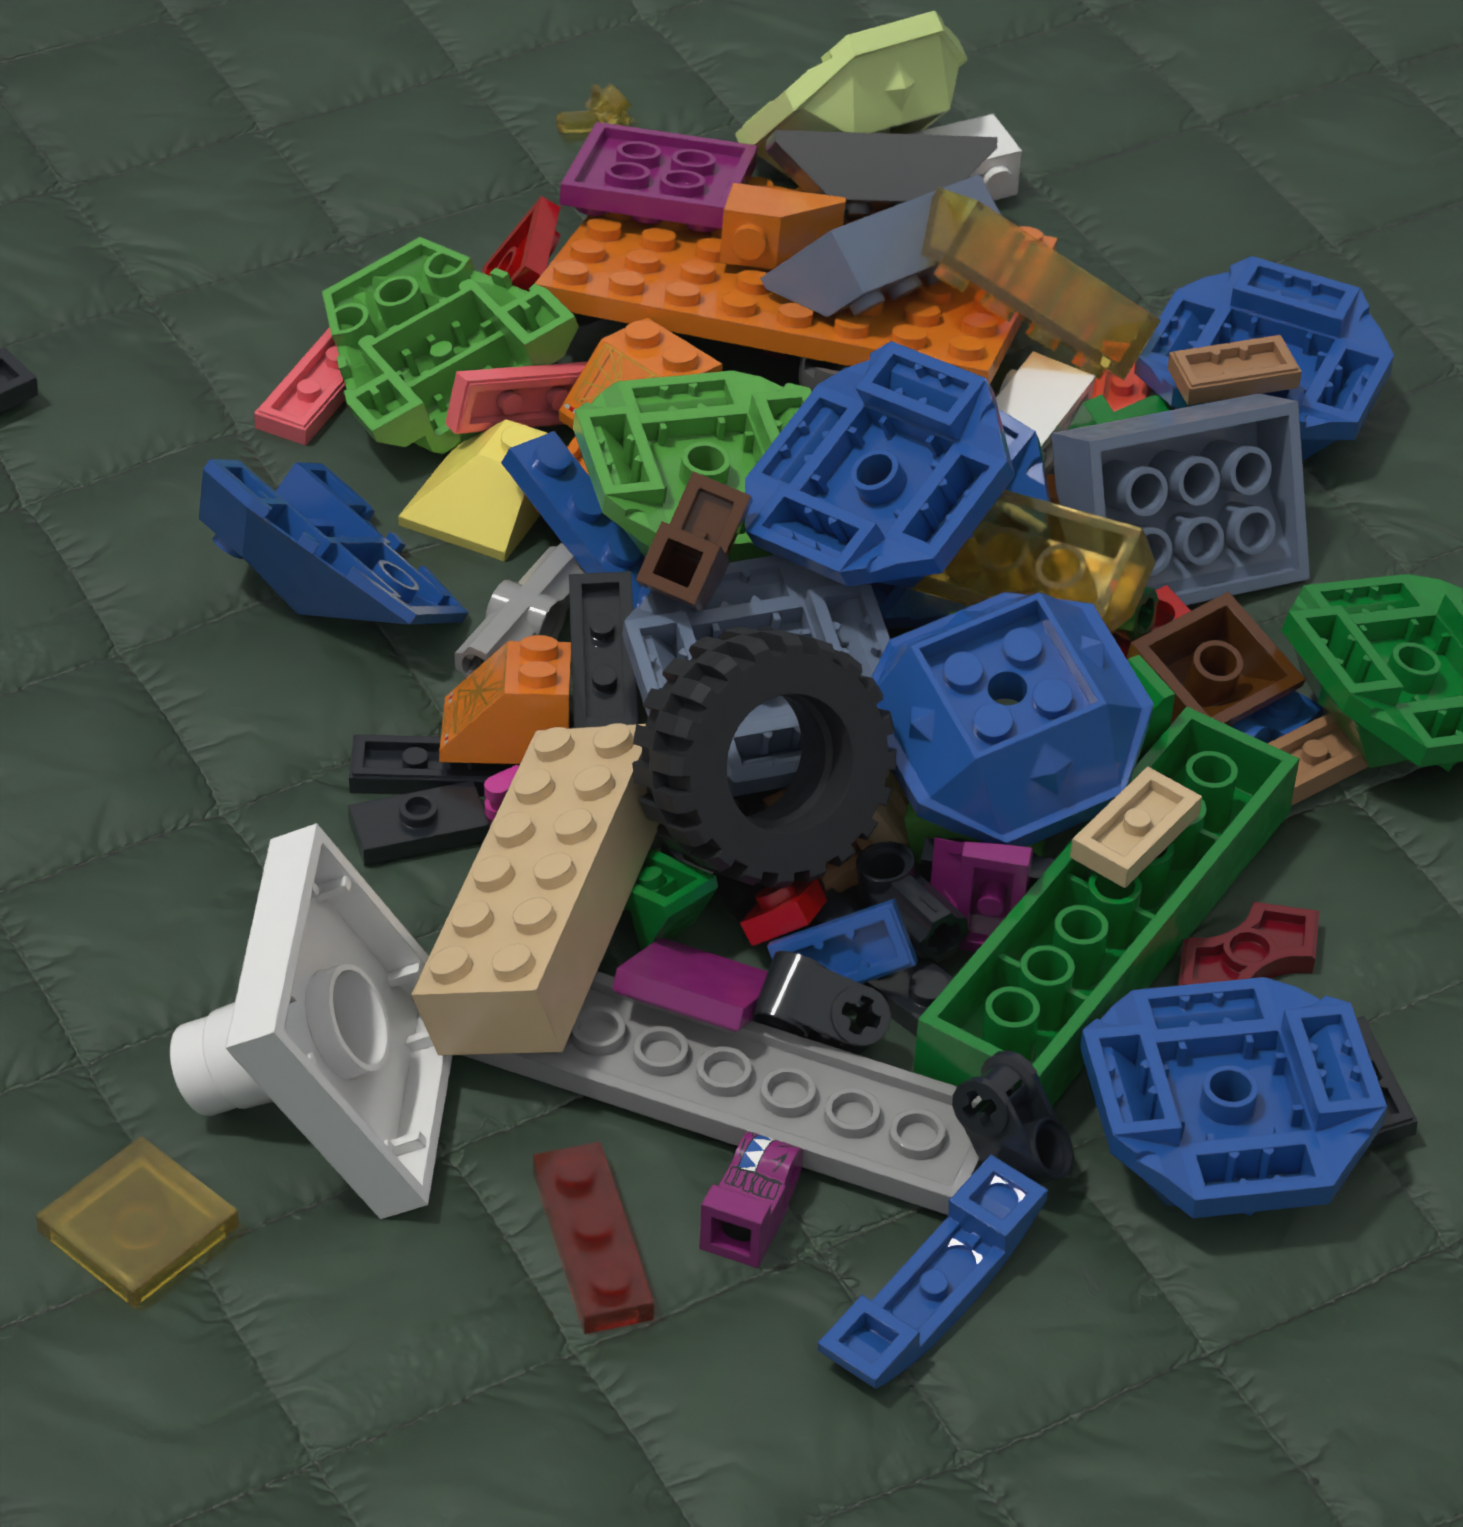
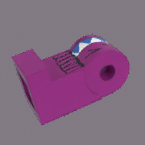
[699,1131,804,1268]

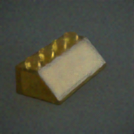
[921,187,1161,381]
[905,490,1156,633]

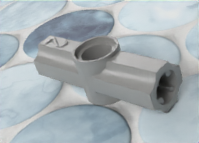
[455,542,585,678]

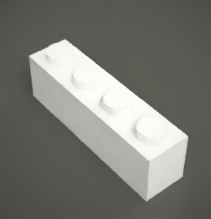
[996,351,1096,474]

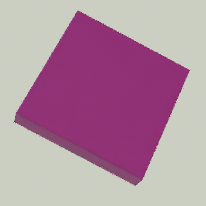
[612,938,768,1032]

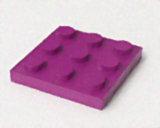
[559,122,758,232]

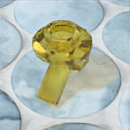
[556,83,632,134]

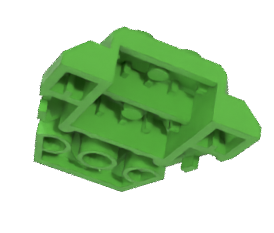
[322,237,579,454]

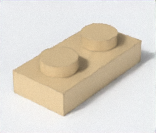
[1070,766,1202,888]

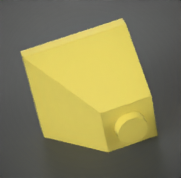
[398,419,548,562]

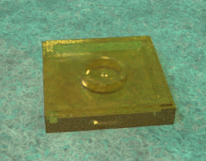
[36,1136,239,1308]

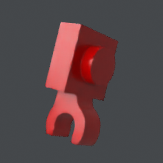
[740,879,828,946]

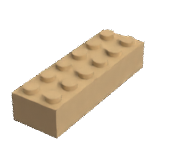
[411,723,660,1056]

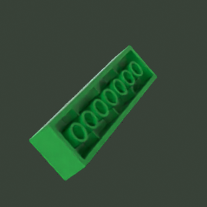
[913,707,1300,1106]

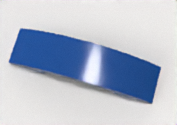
[818,1155,1048,1389]

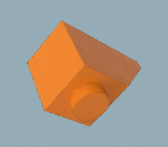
[719,183,846,270]

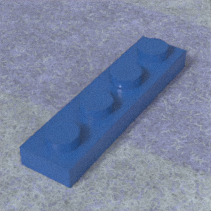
[501,431,651,610]

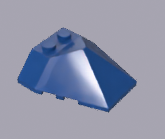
[199,459,469,625]

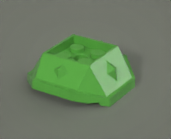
[573,371,811,563]

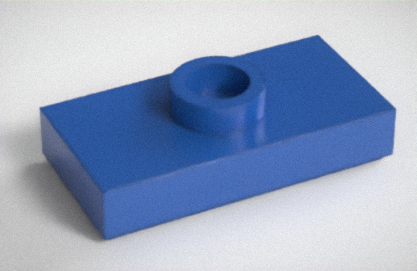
[767,898,918,984]

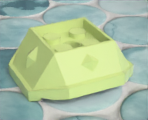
[735,10,968,182]

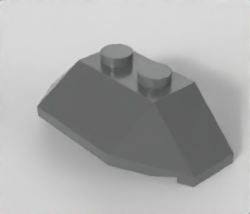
[766,130,997,219]

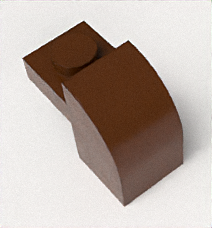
[636,471,753,611]

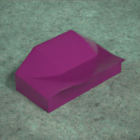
[931,837,1033,952]

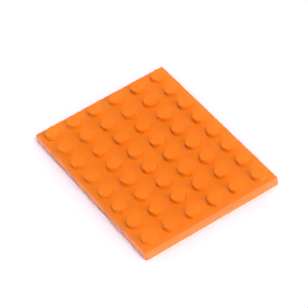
[534,177,1058,384]

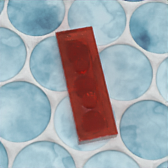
[533,1142,654,1334]

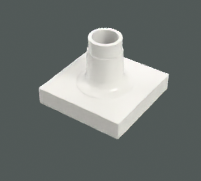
[170,823,452,1219]

